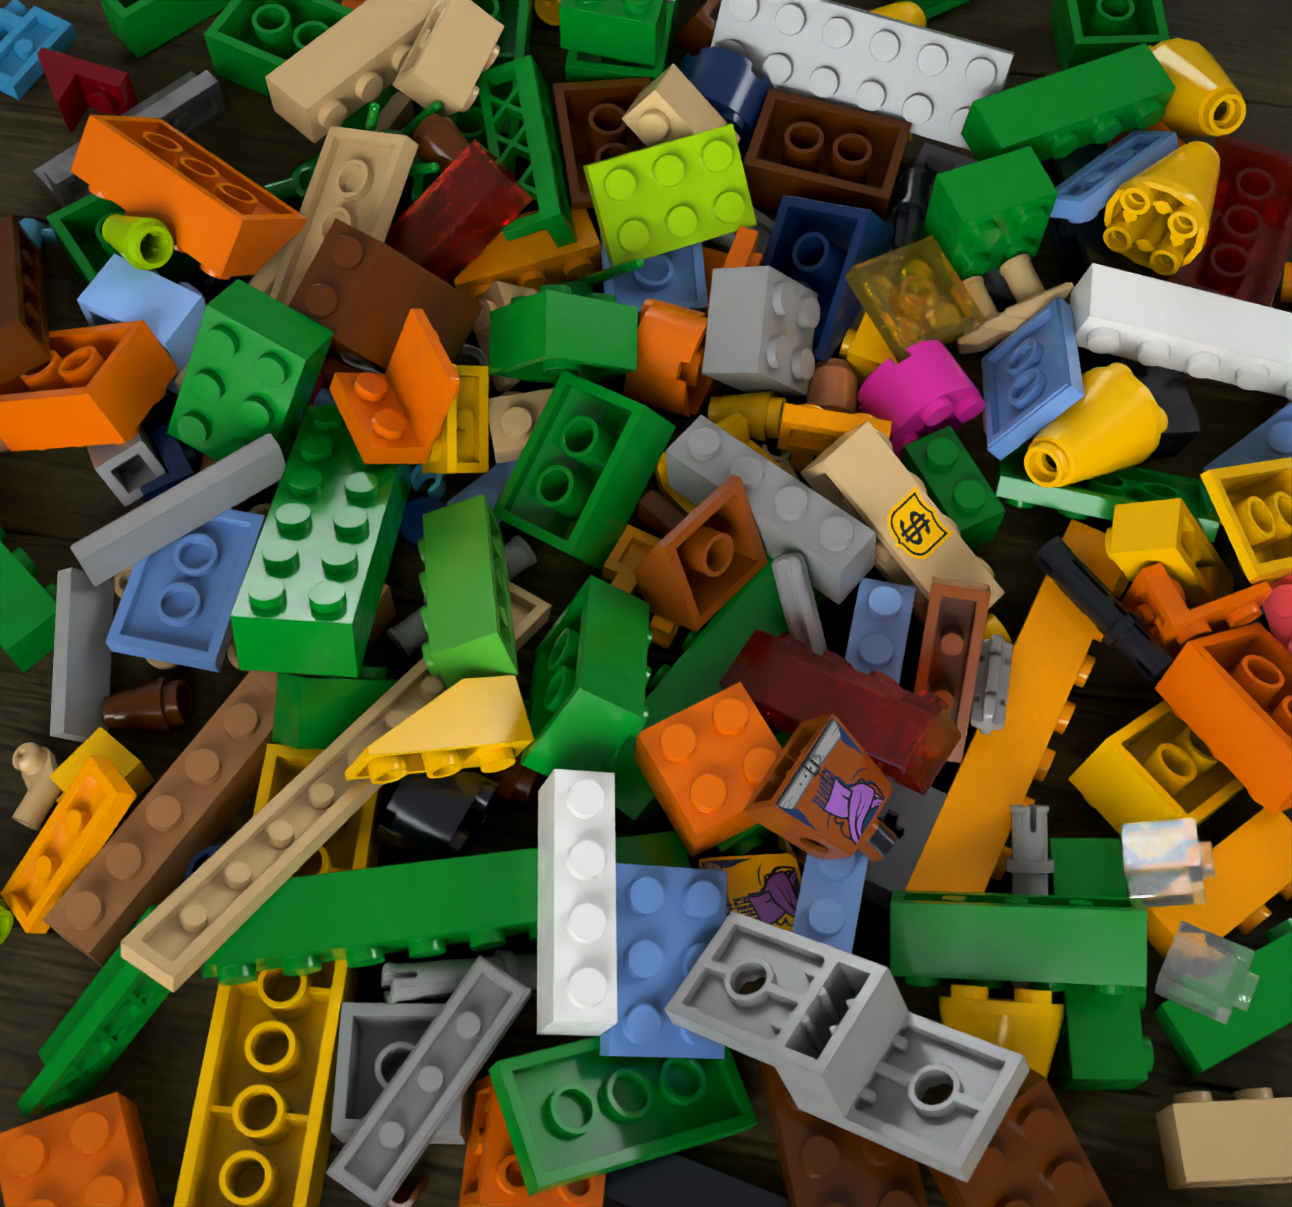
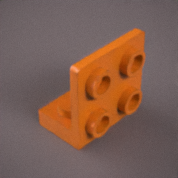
[329,308,460,464]
[1121,562,1273,670]
[458,1075,606,1207]

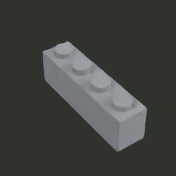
[665,415,876,604]

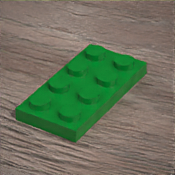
[995,443,1220,542]
[489,1035,758,1196]

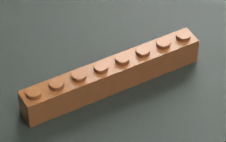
[43,583,397,967]

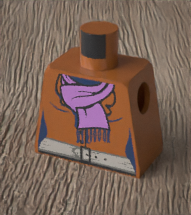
[742,713,896,862]

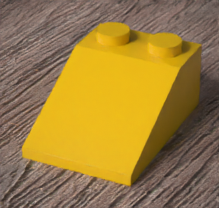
[1200,457,1292,586]
[1068,700,1245,866]

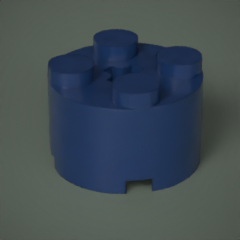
[679,47,772,156]

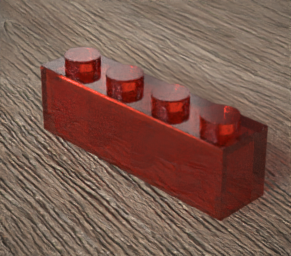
[384,139,533,285]
[718,629,962,796]

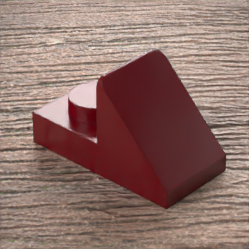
[37,47,139,133]

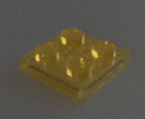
[845,236,986,363]

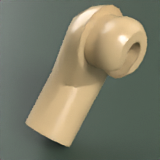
[12,742,61,831]

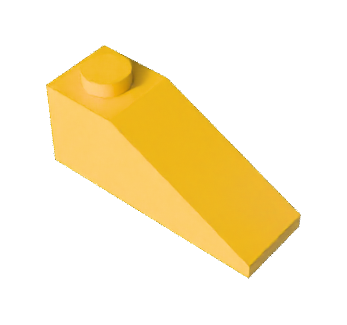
[1105,498,1234,610]

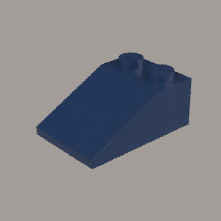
[761,195,896,362]

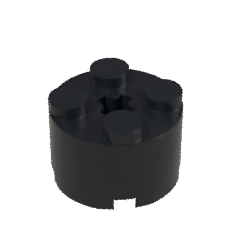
[374,767,500,863]

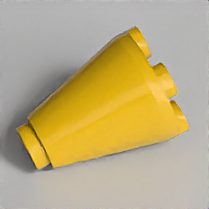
[1148,38,1246,137]
[1103,141,1220,276]
[1024,363,1168,488]
[939,984,1064,1079]

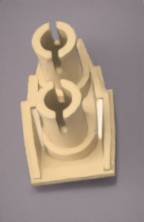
[953,254,1074,354]

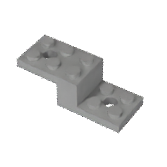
[664,911,1030,1183]

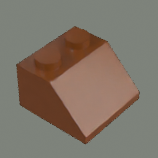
[633,475,768,632]

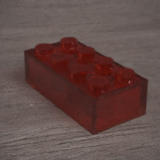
[1163,134,1292,307]

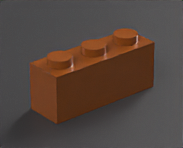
[904,576,991,763]

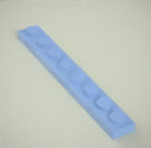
[792,578,916,954]

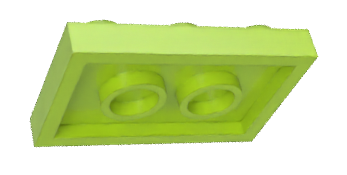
[583,124,757,267]

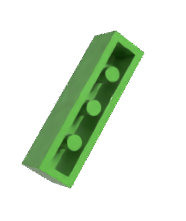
[417,494,518,689]

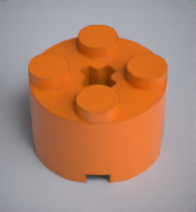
[623,298,715,417]

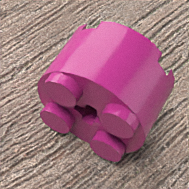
[857,340,986,460]

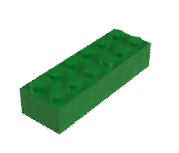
[230,404,417,678]

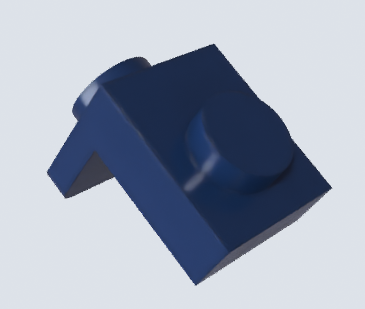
[140,423,201,502]

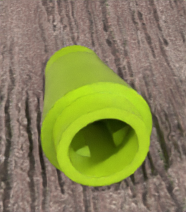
[102,214,174,270]

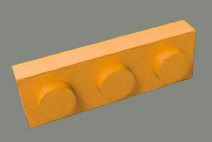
[0,755,137,934]

